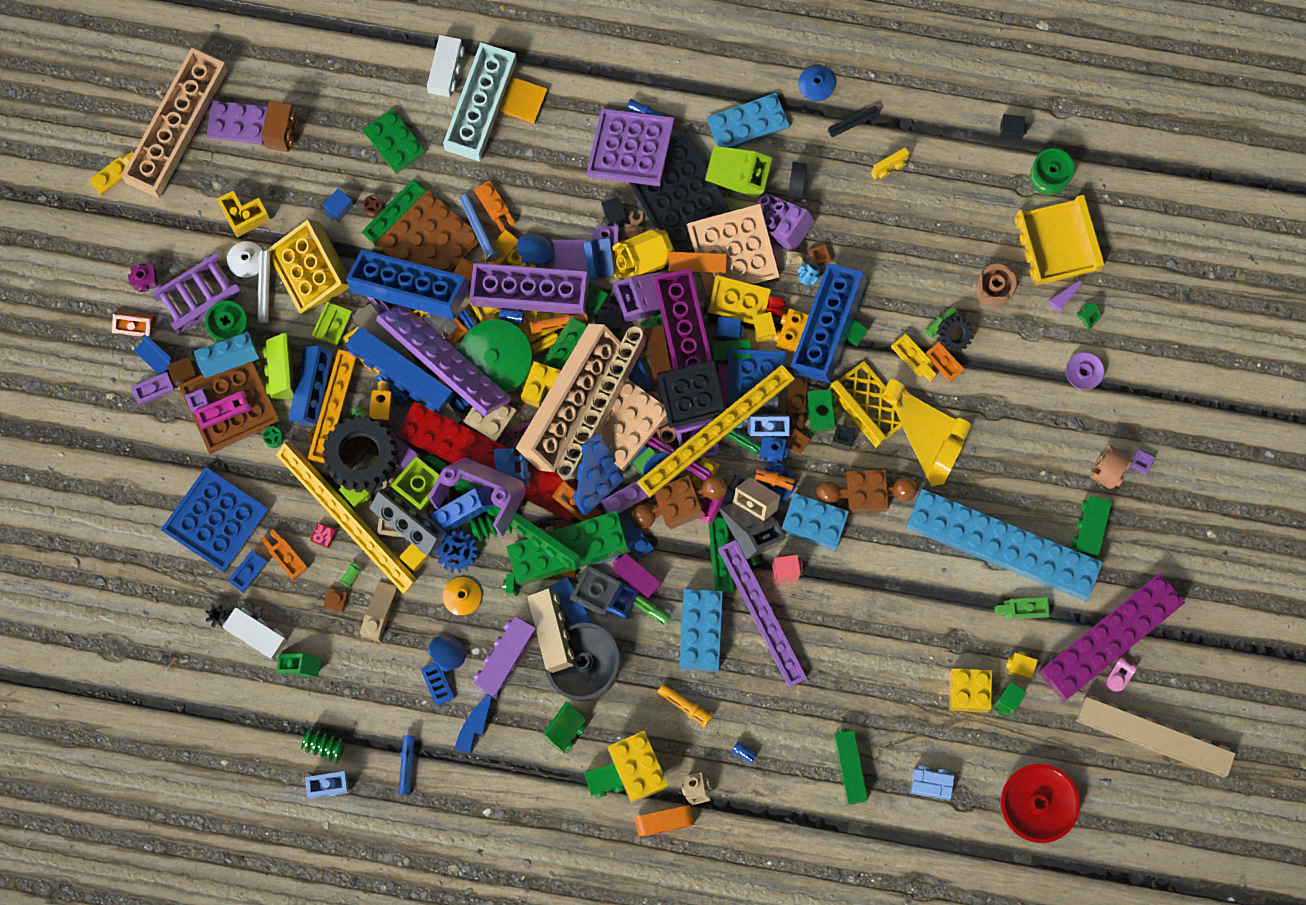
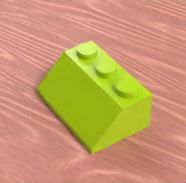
[263,333,295,400]

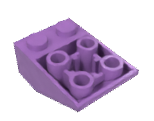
[755,192,815,252]
[613,271,667,323]

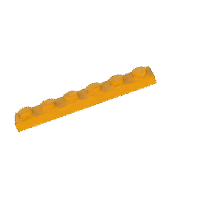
[308,350,356,463]

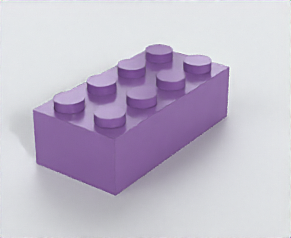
[473,617,536,701]

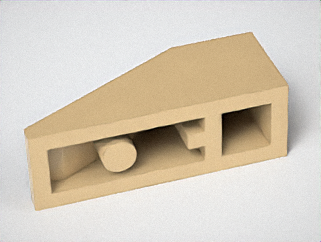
[359,581,397,642]

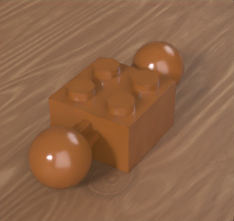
[816,470,917,514]
[631,475,727,529]

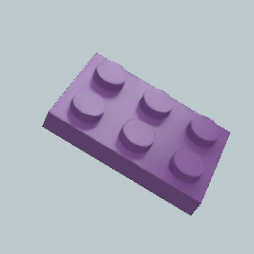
[206,100,268,144]

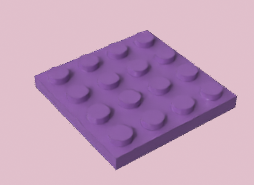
[586,109,675,186]

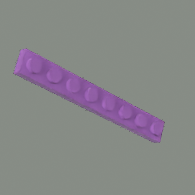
[718,540,807,688]

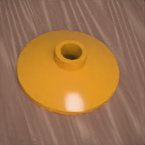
[443,577,482,616]

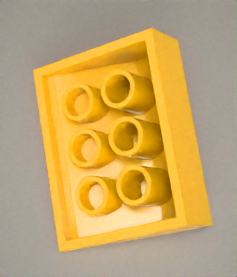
[266,220,349,314]

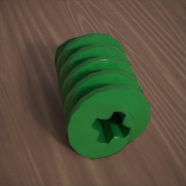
[470,514,512,541]
[301,728,345,764]

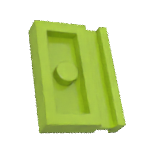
[312,302,353,347]

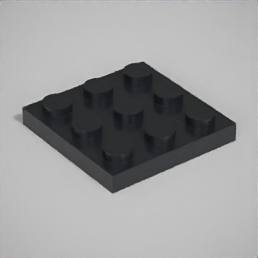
[657,359,725,428]

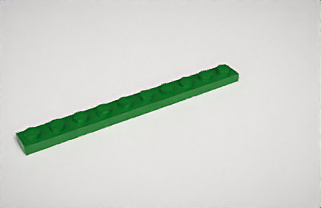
[425,454,580,571]

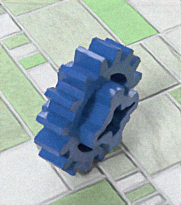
[436,531,478,573]

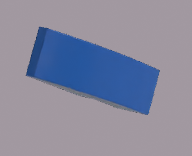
[454,695,492,754]

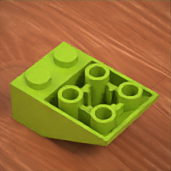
[705,146,772,198]

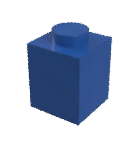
[323,188,354,222]
[716,317,744,341]

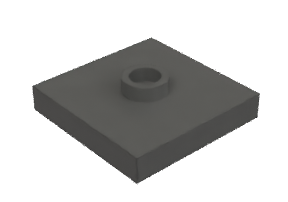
[570,565,622,617]

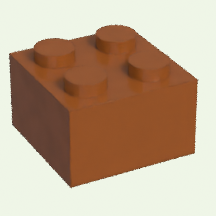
[261,101,298,152]

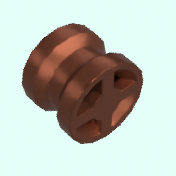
[363,195,383,217]

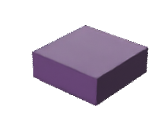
[185,388,209,414]
[1130,449,1155,475]

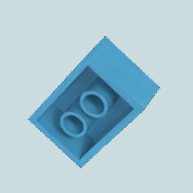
[782,493,849,552]

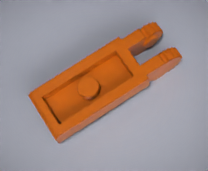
[474,180,515,232]
[260,529,308,581]

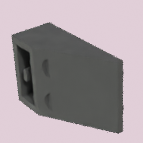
[719,503,786,559]

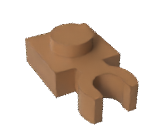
[621,212,643,242]

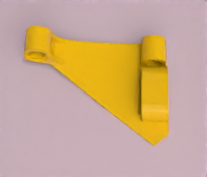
[881,379,972,487]

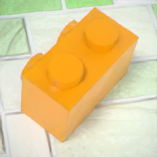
[774,308,809,354]

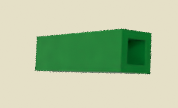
[833,728,868,806]

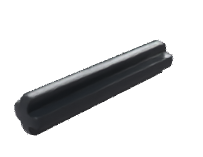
[828,106,879,137]

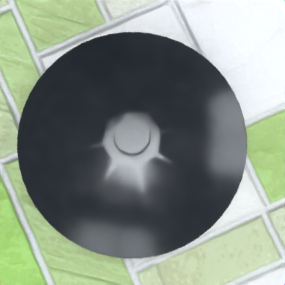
[545,623,622,702]

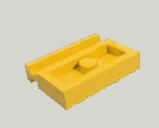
[871,147,909,180]

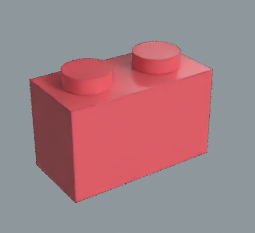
[772,555,803,584]

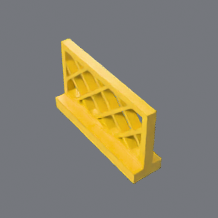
[828,361,902,448]

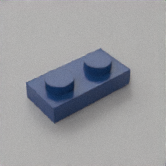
[228,550,268,593]

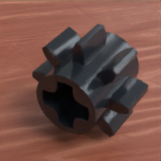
[205,604,230,628]

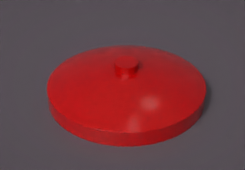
[1000,764,1080,844]

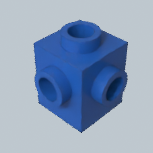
[759,436,789,464]

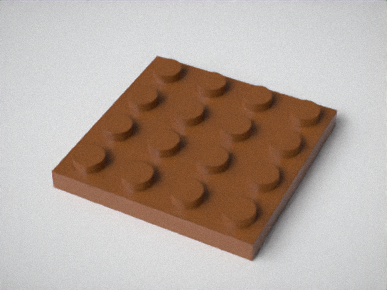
[376,190,480,273]
[178,362,280,454]

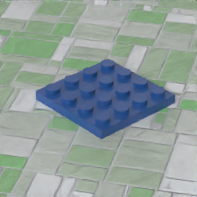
[160,467,269,573]

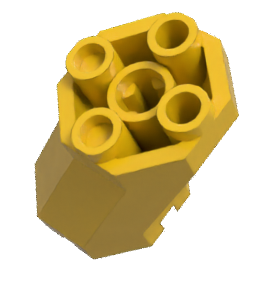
[612,228,675,279]

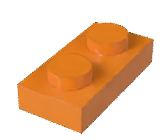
[925,342,964,383]

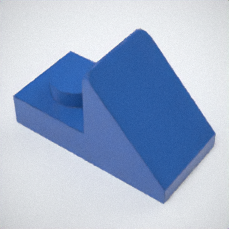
[607,583,639,619]

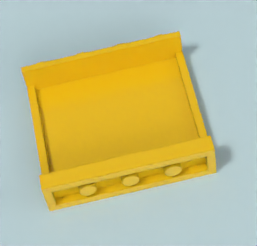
[1015,195,1104,286]

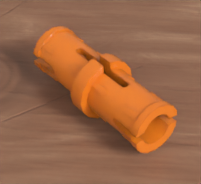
[755,468,795,491]

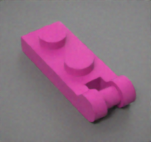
[194,391,252,430]

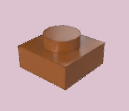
[323,588,348,612]

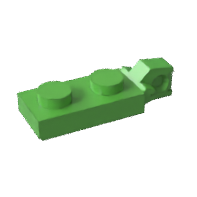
[994,597,1050,619]

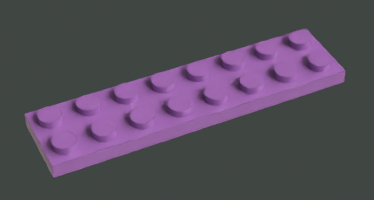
[376,305,511,416]

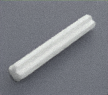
[257,250,270,325]

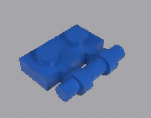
[494,448,531,487]

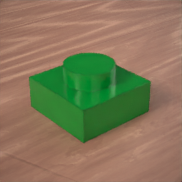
[503,574,518,597]

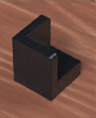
[831,424,856,452]

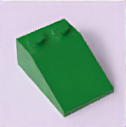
[543,701,587,754]

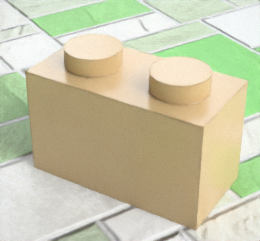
[733,477,780,521]

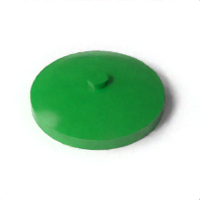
[459,319,534,394]

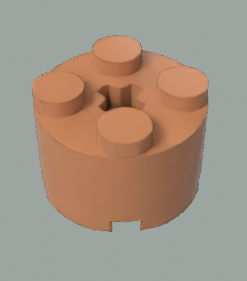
[976,264,1017,307]
[1089,445,1133,489]

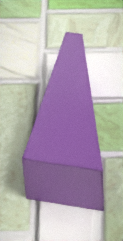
[1048,281,1082,312]

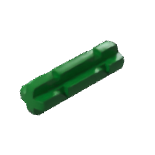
[726,429,761,454]

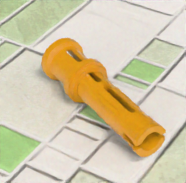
[657,683,714,728]

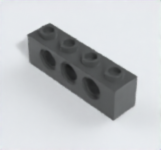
[369,486,447,556]

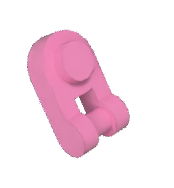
[1106,656,1138,692]

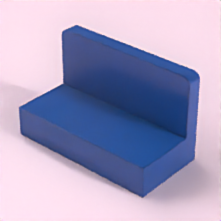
[584,238,615,280]
[134,334,174,375]

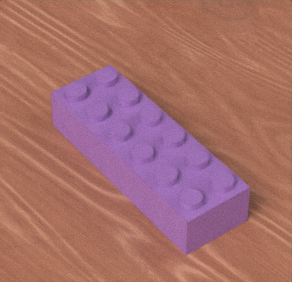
[469,263,589,315]

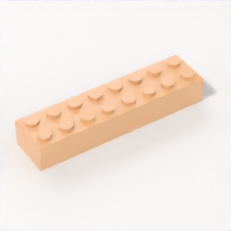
[122,48,228,198]
[516,324,621,472]

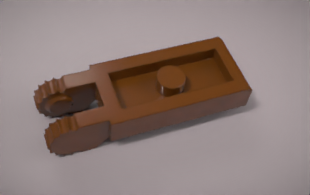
[786,375,808,428]

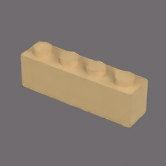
[527,589,574,673]

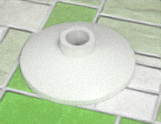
[227,241,263,278]

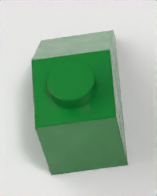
[276,653,321,677]

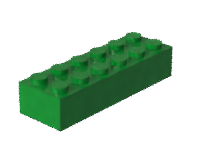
[506,511,631,586]

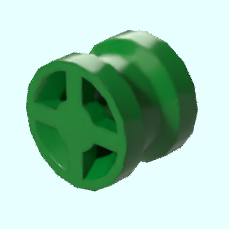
[263,427,283,448]

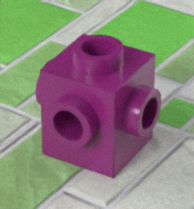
[128,263,158,292]

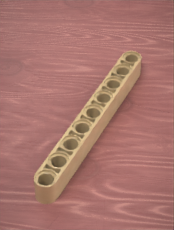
[557,326,646,483]

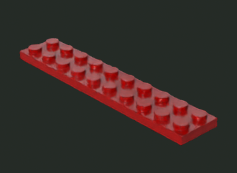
[396,402,578,522]

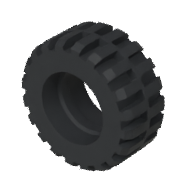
[322,415,399,493]

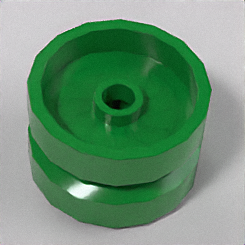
[1030,148,1075,196]
[205,301,250,343]

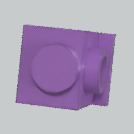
[591,225,618,247]

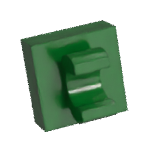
[1077,303,1102,329]

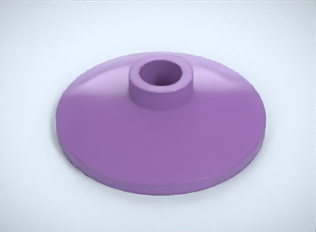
[1066,352,1104,390]

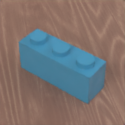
[194,332,259,378]

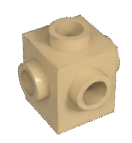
[682,772,712,805]

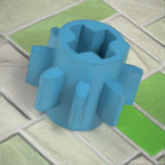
[797,262,821,286]

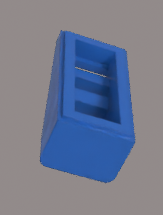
[420,663,454,707]

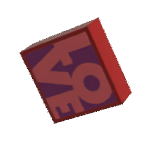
[310,523,336,549]

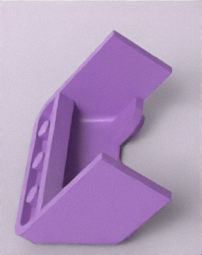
[428,458,526,537]

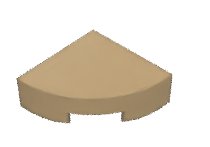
[786,251,805,264]

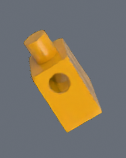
[369,381,393,429]

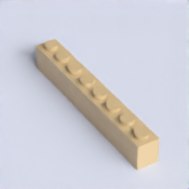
[1076,696,1235,778]

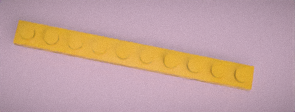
[637,365,795,497]
[276,441,417,594]

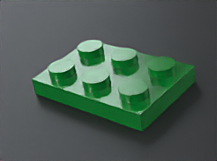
[362,109,426,174]

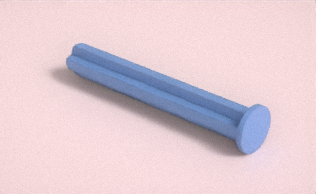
[459,194,500,262]

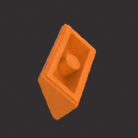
[112,311,153,337]

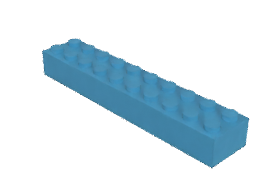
[906,489,1103,601]

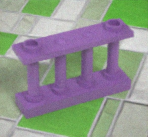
[151,254,242,335]

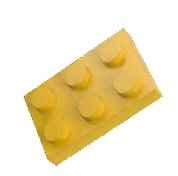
[706,275,771,325]

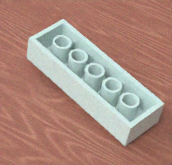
[443,43,517,162]

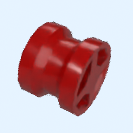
[765,297,786,318]

